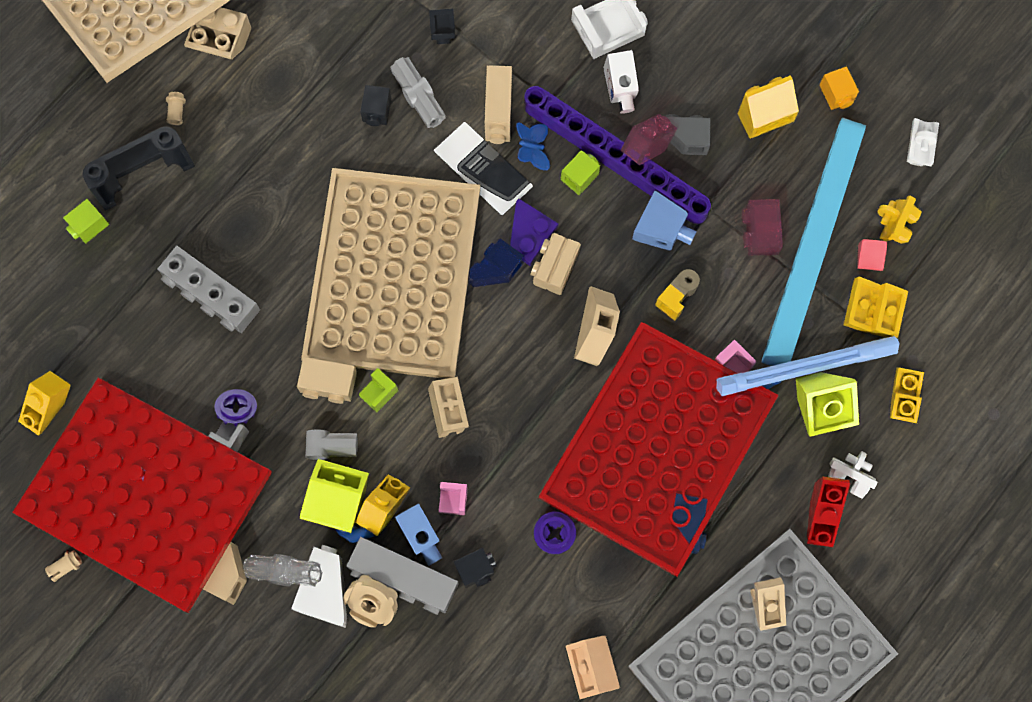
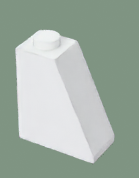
[292,545,347,628]

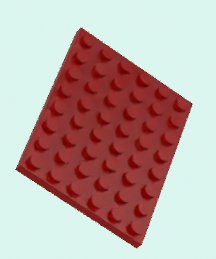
[539,322,778,577]
[12,378,272,613]

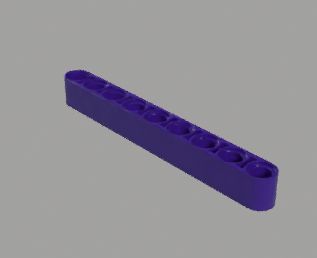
[524,86,711,224]

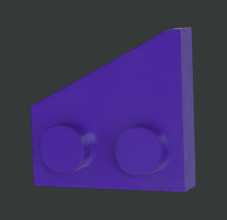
[510,198,558,266]

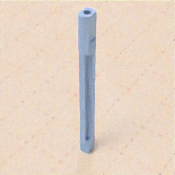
[716,336,899,396]

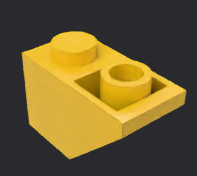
[18,371,70,436]
[355,474,410,536]

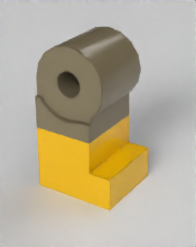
[655,269,700,321]

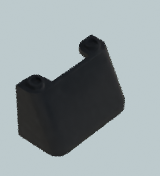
[83,126,195,211]

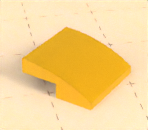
[844,276,908,338]

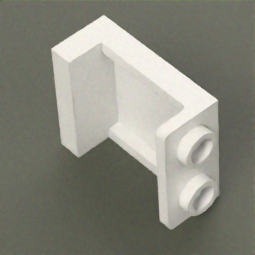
[571,0,648,59]

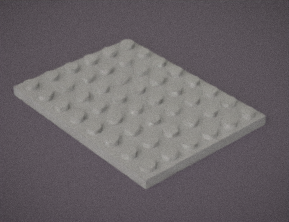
[628,529,898,702]

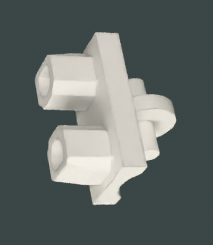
[907,118,939,166]
[828,451,878,499]

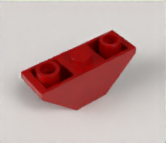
[807,476,850,547]

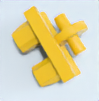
[878,195,922,244]

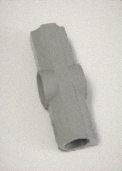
[390,57,446,128]

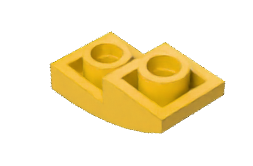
[890,368,924,423]

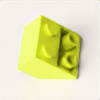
[300,459,369,533]

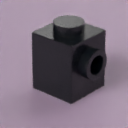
[454,548,497,588]

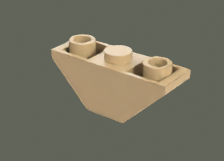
[574,286,620,366]

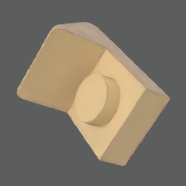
[750,577,786,631]

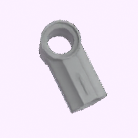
[305,430,358,460]

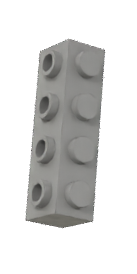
[157,246,260,334]
[347,537,459,615]

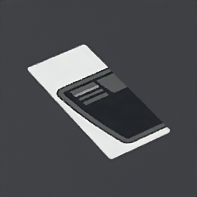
[434,122,533,215]

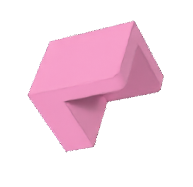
[714,340,756,373]
[439,482,468,515]

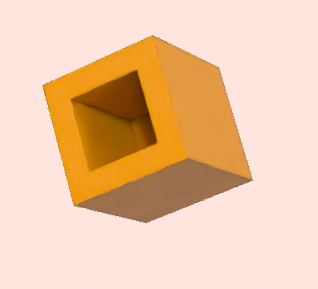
[819,66,859,110]

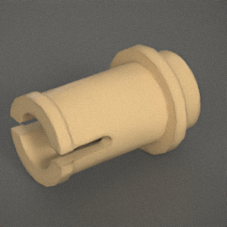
[166,92,186,125]
[45,550,82,582]

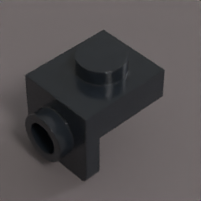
[429,8,456,45]

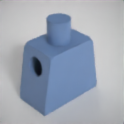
[632,191,697,250]
[395,504,442,566]

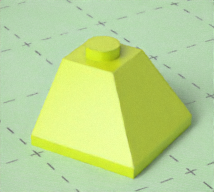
[796,372,859,437]

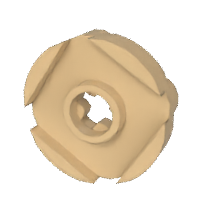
[343,575,398,627]

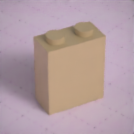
[485,66,512,144]

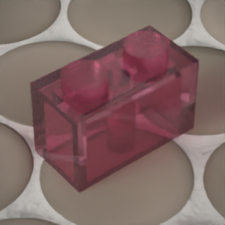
[621,114,678,165]
[742,199,783,256]

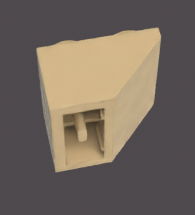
[184,7,251,59]

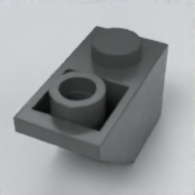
[658,114,710,155]

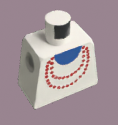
[603,50,639,113]

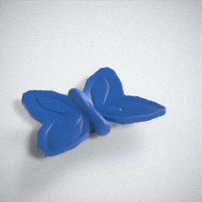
[516,122,550,170]

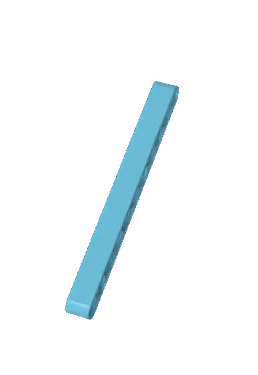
[761,118,866,366]

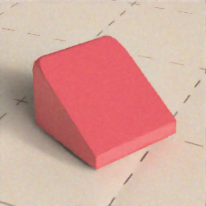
[857,239,887,271]

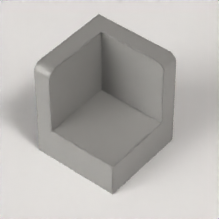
[208,422,249,452]

